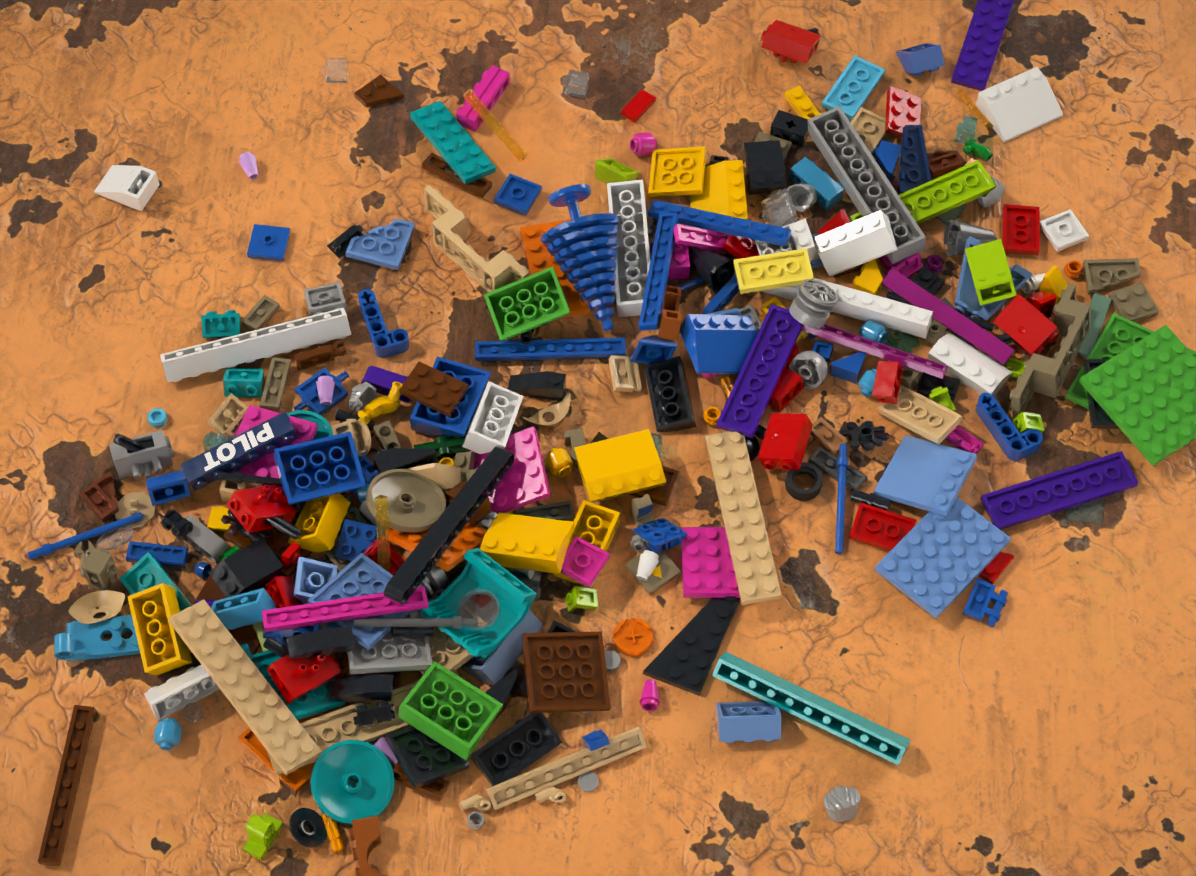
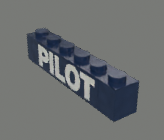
[181,412,299,491]

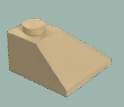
[406,463,461,496]

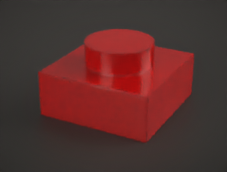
[281,541,301,569]

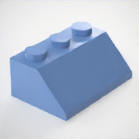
[716,701,781,743]

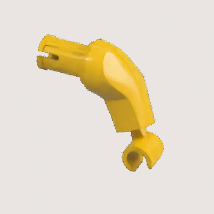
[358,381,403,425]

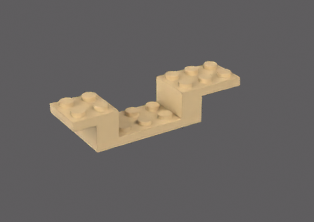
[424,185,529,293]

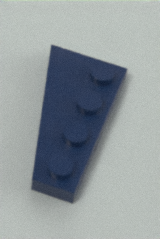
[898,125,932,195]

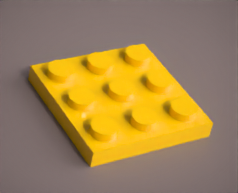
[648,146,706,197]

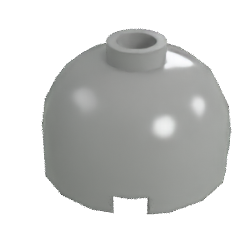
[789,351,828,390]

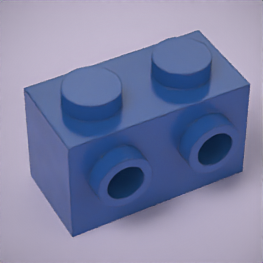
[146,470,191,506]

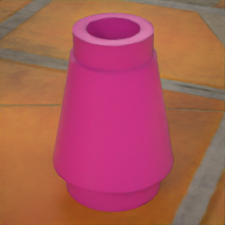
[639,679,660,711]

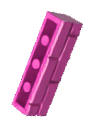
[456,65,510,132]

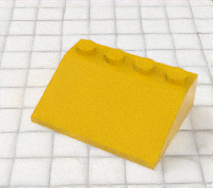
[689,160,748,232]
[574,429,666,503]
[480,513,575,574]

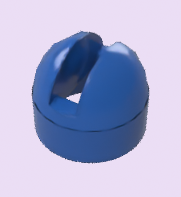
[194,562,212,579]

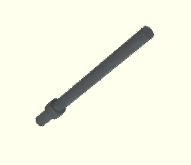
[354,616,478,629]

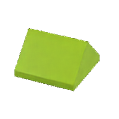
[595,158,640,184]

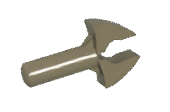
[74,541,94,577]

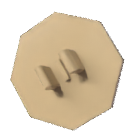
[115,492,155,528]

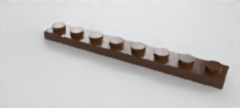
[38,705,96,866]

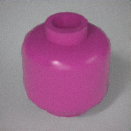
[630,132,658,156]

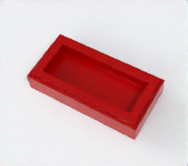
[621,89,656,123]

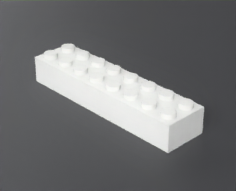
[607,179,651,317]

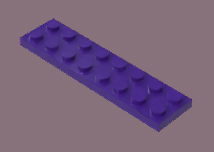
[951,0,1014,91]
[716,304,803,439]
[980,451,1139,530]

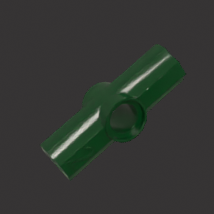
[414,436,471,461]

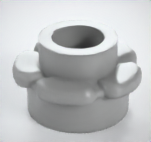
[630,534,649,552]

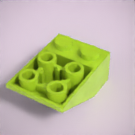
[965,239,1017,306]

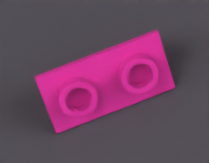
[884,253,923,278]
[945,425,984,454]

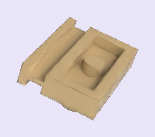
[609,355,642,392]

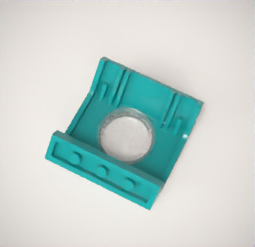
[418,548,537,660]

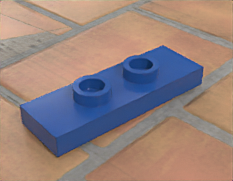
[125,541,189,568]

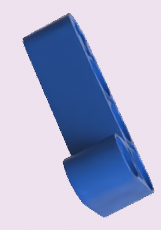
[358,289,409,358]
[976,393,1043,461]

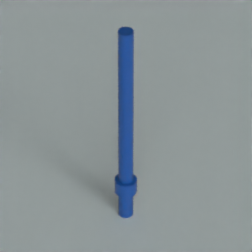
[835,444,849,554]
[27,512,143,560]

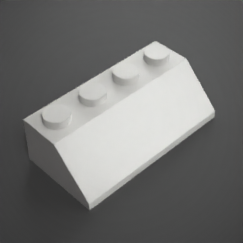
[814,210,897,277]
[928,332,1012,397]
[462,381,523,454]
[144,665,220,721]

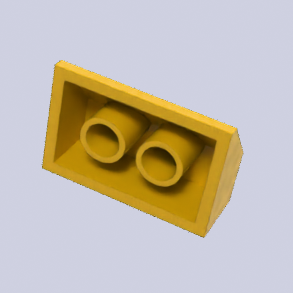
[288,493,350,553]

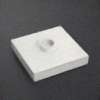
[1040,209,1089,252]

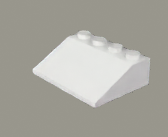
[975,67,1063,143]

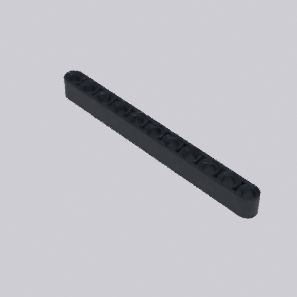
[384,446,515,604]

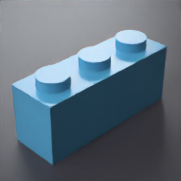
[789,157,844,211]
[211,588,276,630]

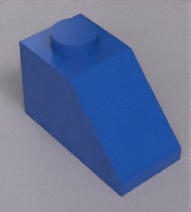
[873,140,901,182]

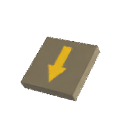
[625,549,681,596]

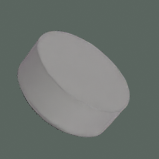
[604,651,621,672]

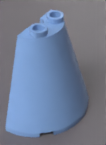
[954,236,1033,321]

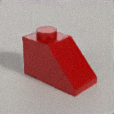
[1026,291,1057,318]

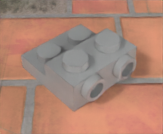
[303,282,348,316]

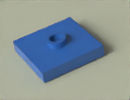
[494,173,542,216]
[247,224,291,261]

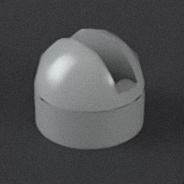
[467,812,484,830]

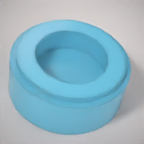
[147,408,168,428]

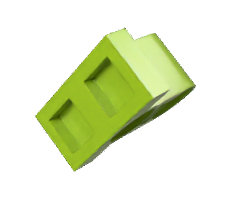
[242,813,283,861]

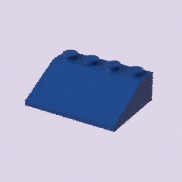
[679,314,757,374]
[410,357,491,436]
[274,432,366,505]

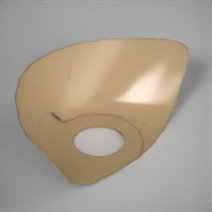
[522,393,571,429]
[69,590,125,624]

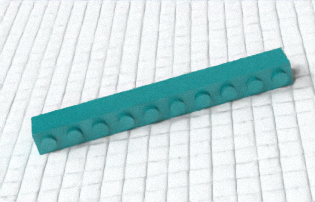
[712,652,911,765]

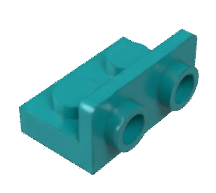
[201,310,241,339]
[223,369,264,397]

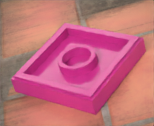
[561,536,610,588]

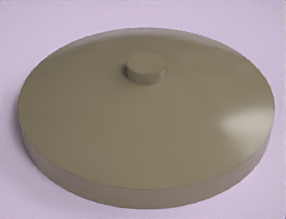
[366,469,446,533]

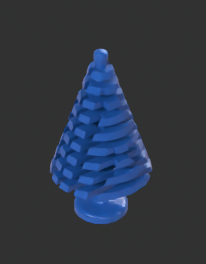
[540,184,619,331]

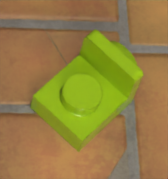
[929,387,956,411]
[1012,412,1045,434]
[565,586,598,612]

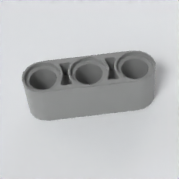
[183,515,230,563]

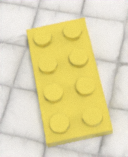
[733,248,814,294]

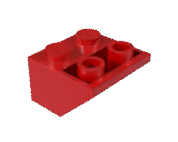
[264,576,301,609]

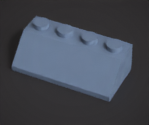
[460,609,543,685]

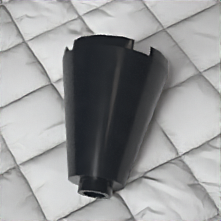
[689,247,735,292]

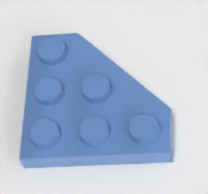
[346,219,415,270]

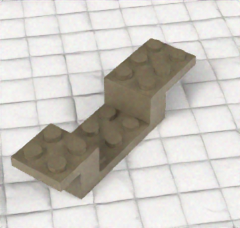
[1010,283,1091,419]

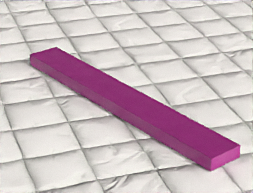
[882,268,1015,366]
[801,324,948,379]

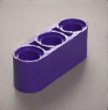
[361,366,412,402]

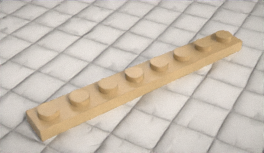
[486,727,647,810]

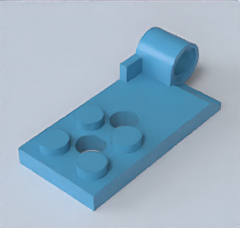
[54,615,140,662]

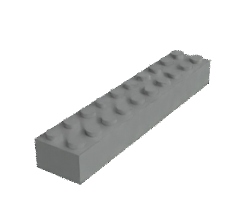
[808,106,926,264]

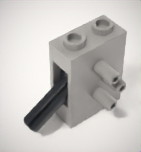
[109,430,174,479]

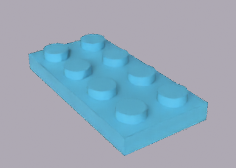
[821,55,885,121]

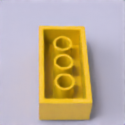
[554,500,620,588]
[127,583,192,676]

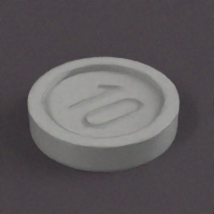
[578,771,599,792]

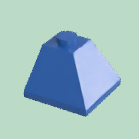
[630,335,677,364]

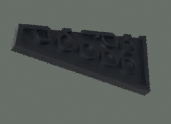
[643,596,741,696]

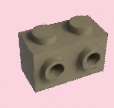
[82,548,118,591]

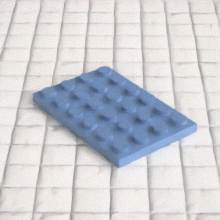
[874,497,1011,619]

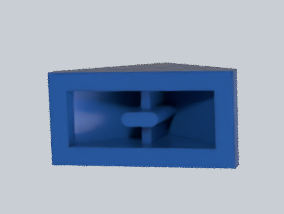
[829,351,866,384]

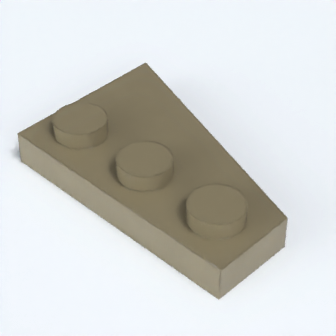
[1082,258,1141,295]

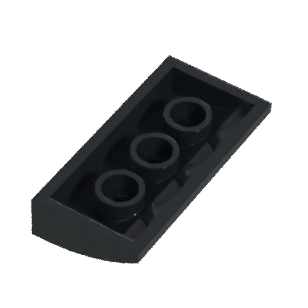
[644,356,697,432]
[470,713,562,787]

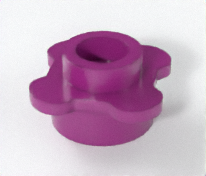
[925,255,945,273]

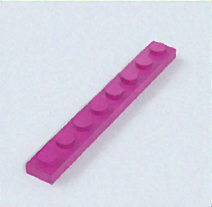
[262,586,428,632]

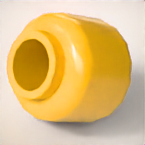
[545,448,573,477]

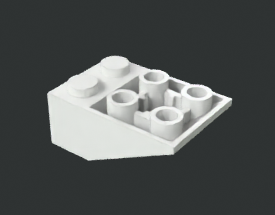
[94,165,159,211]
[755,218,820,262]

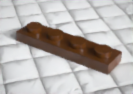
[422,153,492,198]

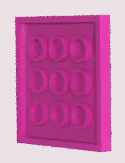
[231,405,319,493]
[468,427,550,521]
[681,527,740,598]

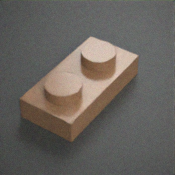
[810,417,848,456]

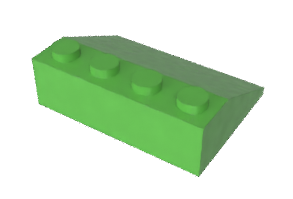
[484,266,571,342]
[398,661,503,760]

